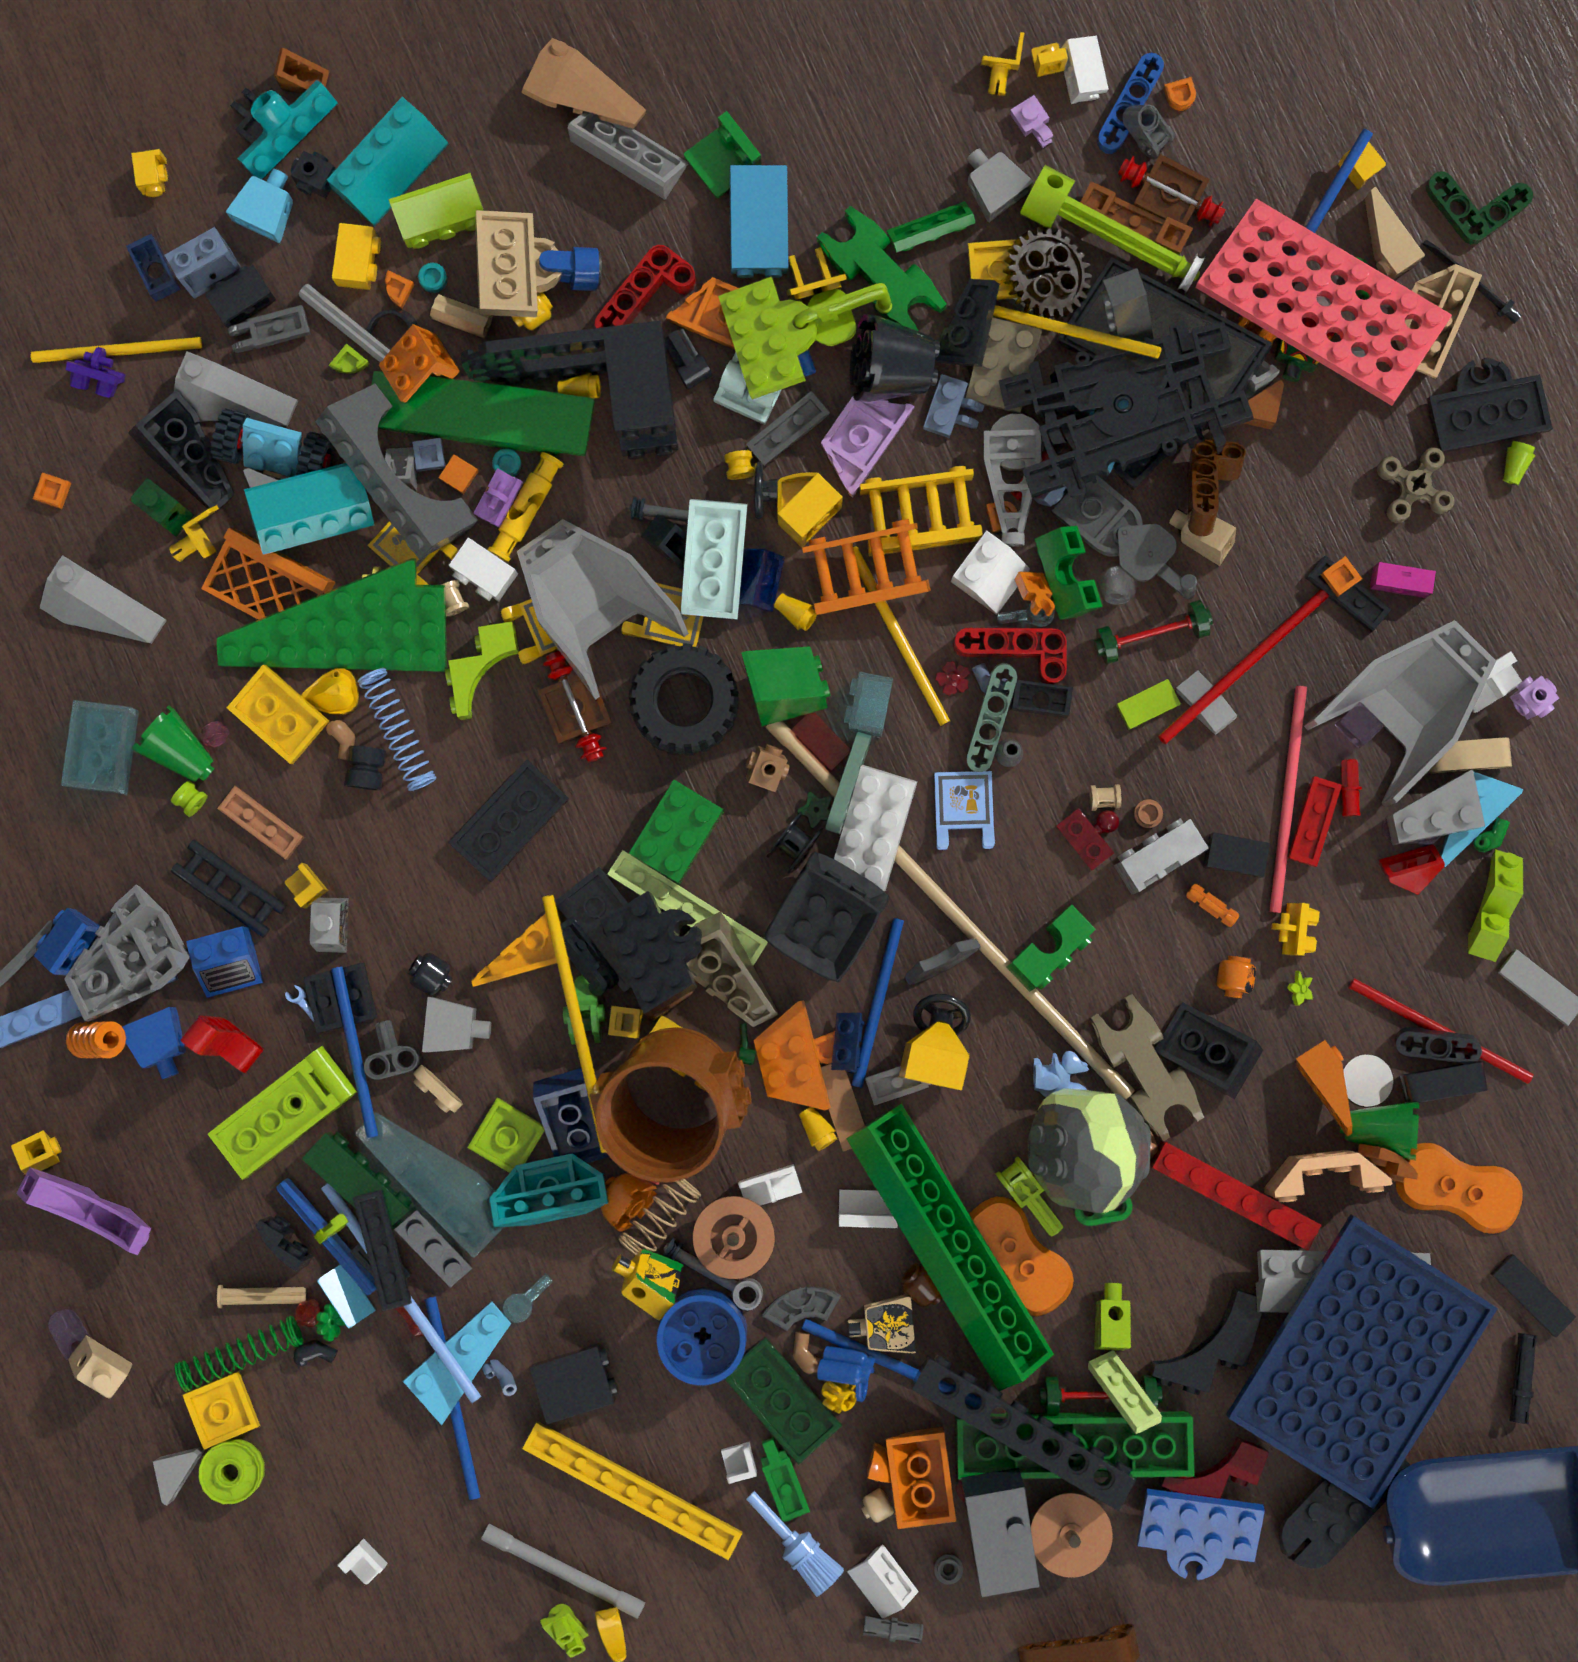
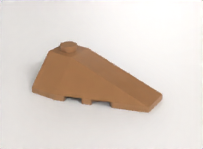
[522,38,646,129]

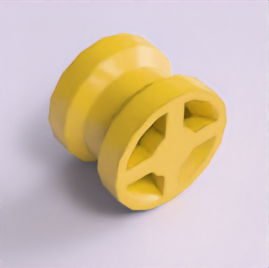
[724,450,754,480]

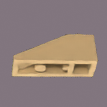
[1365,187,1425,280]

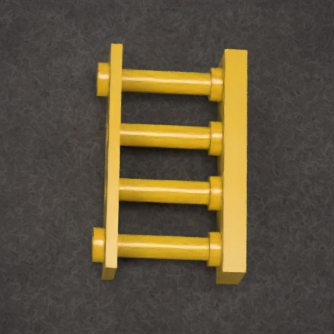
[859,466,983,556]

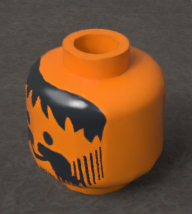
[1216,955,1256,999]

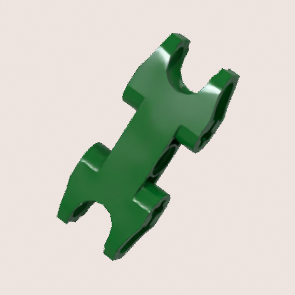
[816,206,947,331]

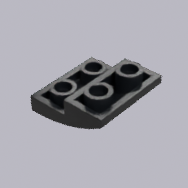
[256,1215,313,1272]

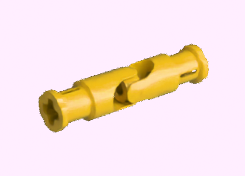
[487,452,563,563]

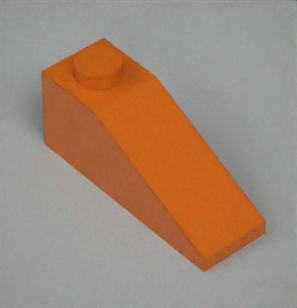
[1296,1040,1352,1137]

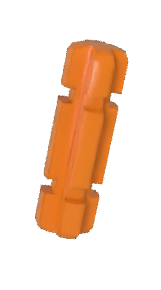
[1186,884,1239,927]

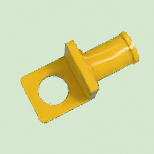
[981,32,1024,96]
[169,505,219,562]

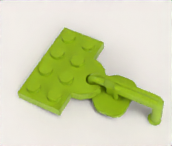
[718,277,892,400]

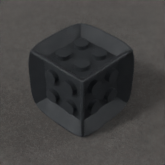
[764,852,889,982]

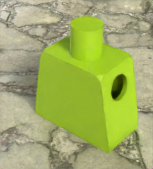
[1094,1283,1131,1351]

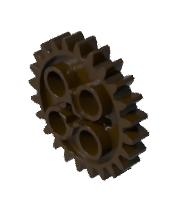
[1003,227,1092,320]

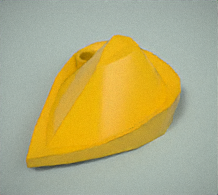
[301,669,359,715]

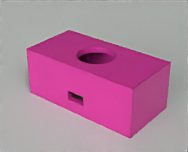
[1370,562,1436,598]

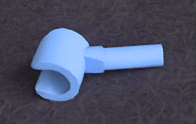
[285,985,314,1022]

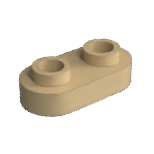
[413,1065,463,1113]

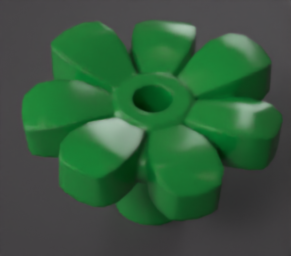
[313,1303,345,1341]

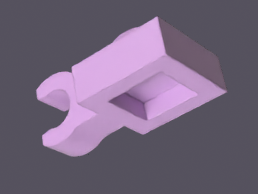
[1010,95,1053,148]

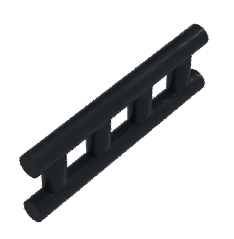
[171,839,287,938]

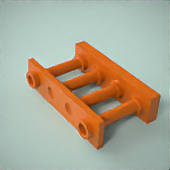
[802,519,931,615]

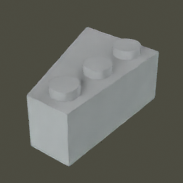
[1386,769,1485,845]
[1114,818,1209,895]

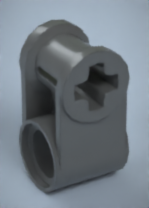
[1123,105,1175,159]

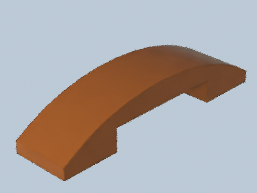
[1080,181,1193,255]

